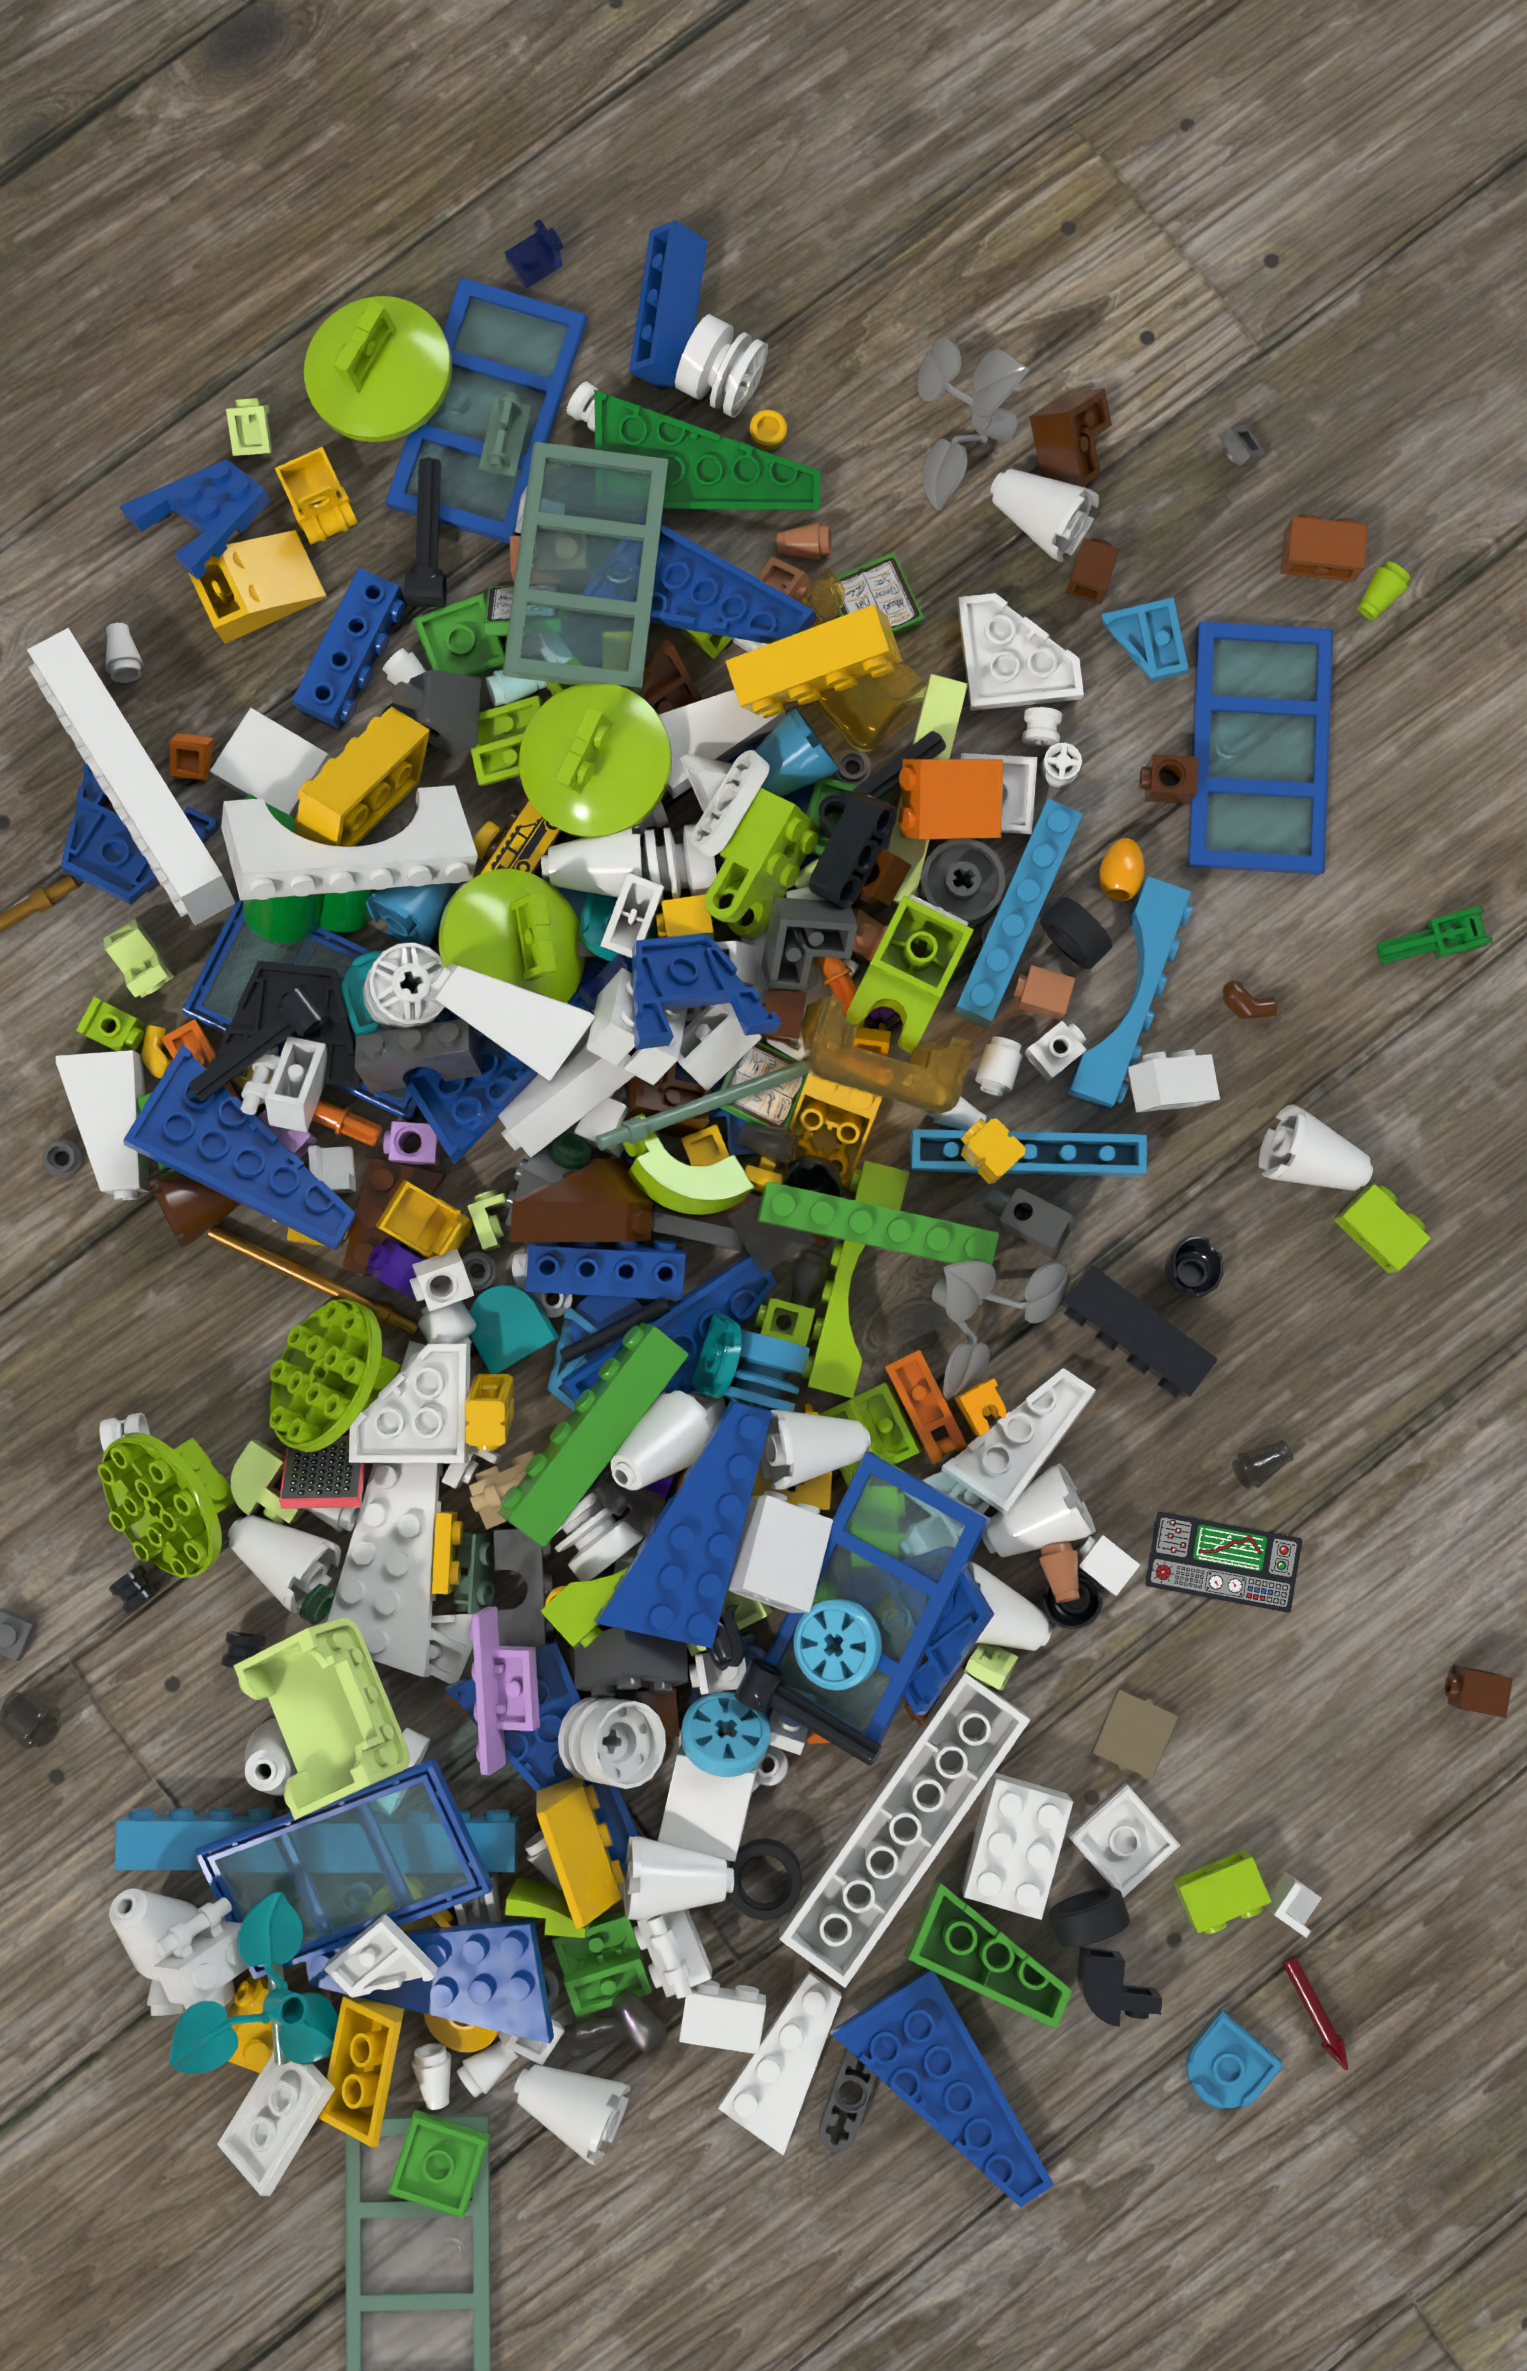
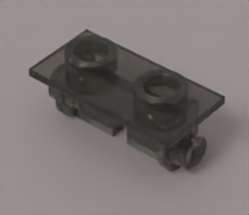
[592,1468,666,1537]

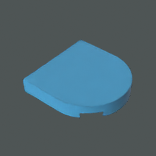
[1186,2008,1284,2109]

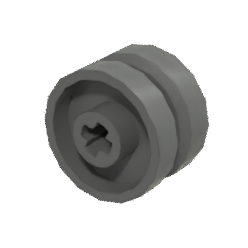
[918,838,1006,929]

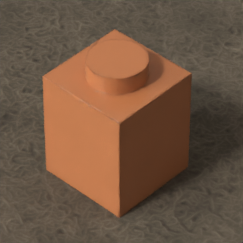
[1013,965,1076,1021]

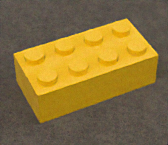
[726,604,902,718]
[294,706,430,847]

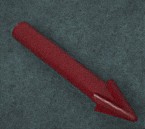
[1282,1956,1348,2070]

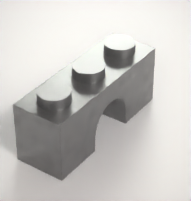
[355,1019,482,1093]
[494,1527,556,1647]

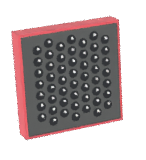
[279,1436,366,1509]

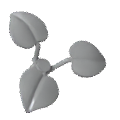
[917,338,1029,511]
[932,1261,1067,1401]

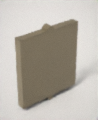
[1091,1689,1178,1780]

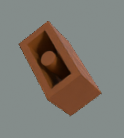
[1280,514,1368,582]

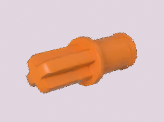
[815,957,857,1015]
[312,1099,383,1146]

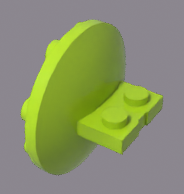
[304,296,452,442]
[519,684,672,838]
[439,869,585,1003]
[269,1299,401,1452]
[98,1432,236,1578]

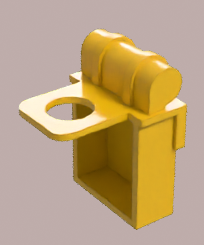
[275,447,358,545]
[375,1180,474,1259]

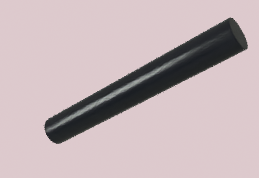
[559,1297,670,1364]

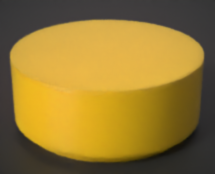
[750,410,787,451]
[473,821,503,861]

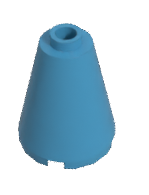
[755,708,839,797]
[366,882,462,947]

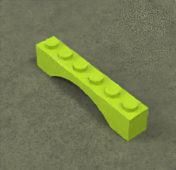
[802,1161,910,1399]
[541,1567,629,1649]

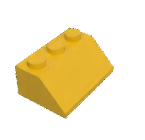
[536,1777,626,1930]
[319,1996,404,2147]

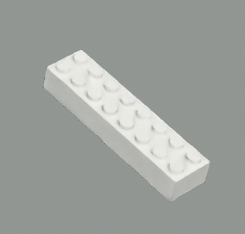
[27,628,235,926]
[779,1668,1030,1988]

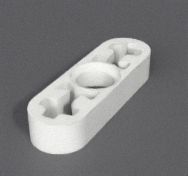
[691,750,770,857]

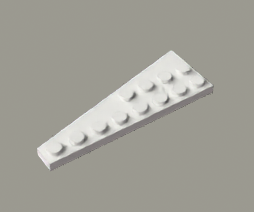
[327,1341,443,1677]

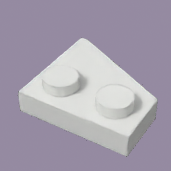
[429,1614,474,1684]

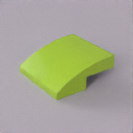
[471,695,543,787]
[819,1381,923,1487]
[505,1877,591,1938]

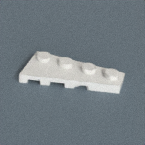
[942,1368,1096,1515]
[718,1970,842,2156]

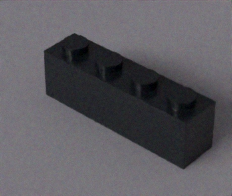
[1060,1265,1218,1398]

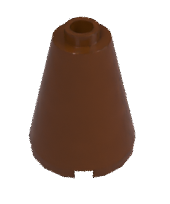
[147,1171,242,1249]

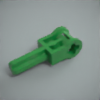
[1376,906,1493,964]

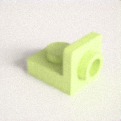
[226,398,272,456]
[468,1190,508,1252]
[964,1643,1018,1690]

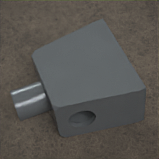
[392,670,481,756]
[983,1187,1074,1260]

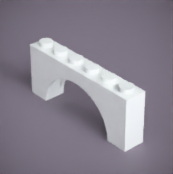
[221,785,478,900]

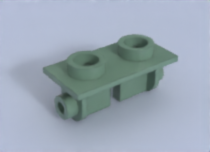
[478,392,531,478]
[453,1532,495,1614]

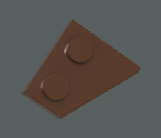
[636,639,703,715]

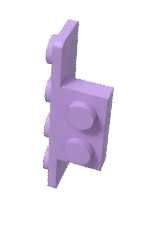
[469,1607,540,1775]

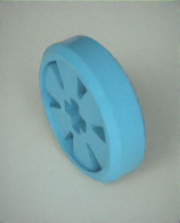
[794,1599,882,1690]
[681,1692,770,1777]

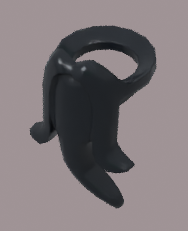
[706,1604,758,1671]

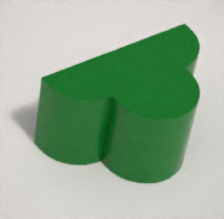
[242,794,379,943]

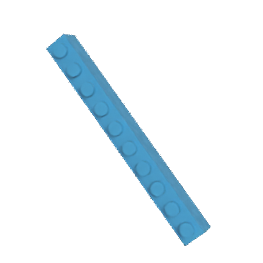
[115,1807,520,1872]

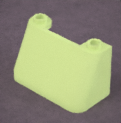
[234,1618,410,1820]

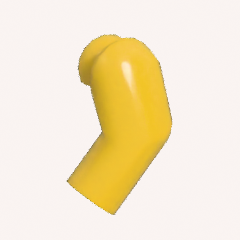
[141,1025,173,1079]

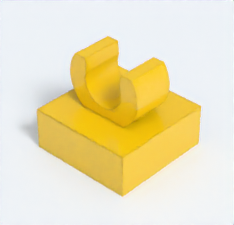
[848,1021,891,1067]
[681,1124,730,1167]
[745,1151,782,1193]

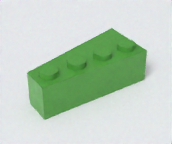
[903,1880,1072,2029]

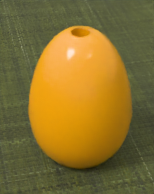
[1099,838,1145,901]

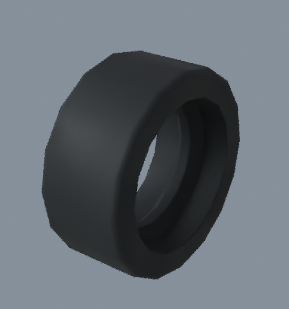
[1040,897,1113,969]
[729,1838,802,1921]
[1049,1888,1130,1947]

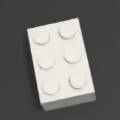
[960,1772,1073,1920]

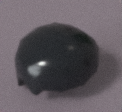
[782,1155,842,1198]
[1165,1236,1223,1298]
[1042,1570,1103,1630]

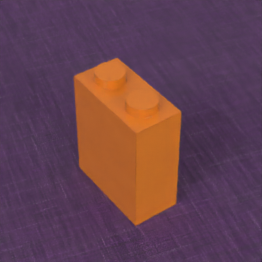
[898,759,1003,839]

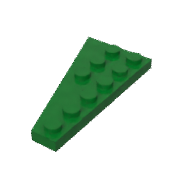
[594,390,821,510]

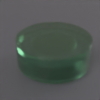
[550,1133,591,1170]
[299,1583,335,1625]

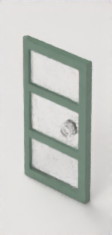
[345,2113,492,2371]

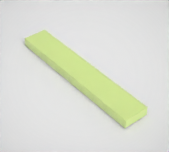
[887,674,968,904]

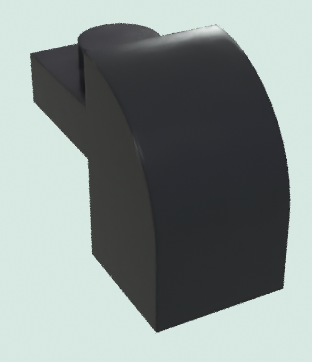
[1077,1947,1162,2027]

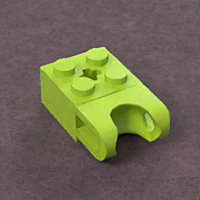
[705,788,820,939]
[845,895,974,1053]

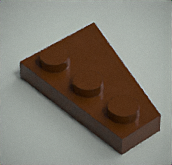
[342,1157,446,1277]

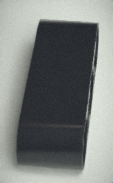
[809,791,897,909]

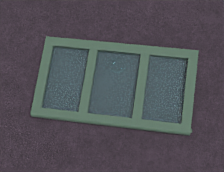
[503,442,668,694]

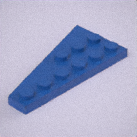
[123,1044,355,1251]

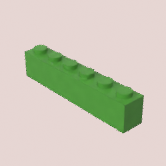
[756,1181,999,1266]
[497,1322,689,1548]

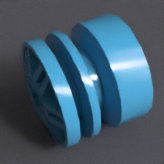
[723,1330,810,1412]

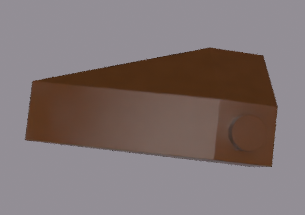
[510,1158,653,1242]

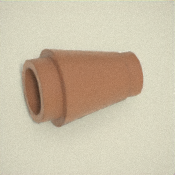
[777,522,832,561]
[1039,1542,1080,1603]

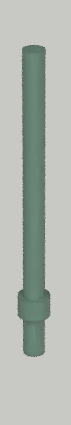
[596,1060,810,1151]

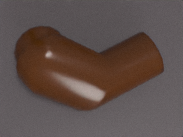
[1223,981,1277,1019]

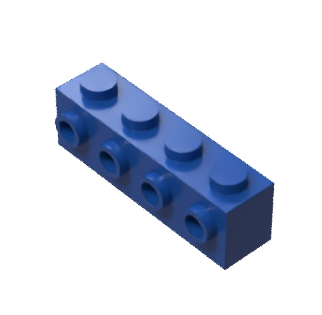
[629,220,707,390]
[292,567,406,731]
[524,1240,686,1300]

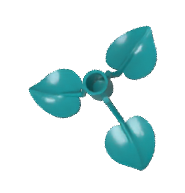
[168,1892,339,2074]

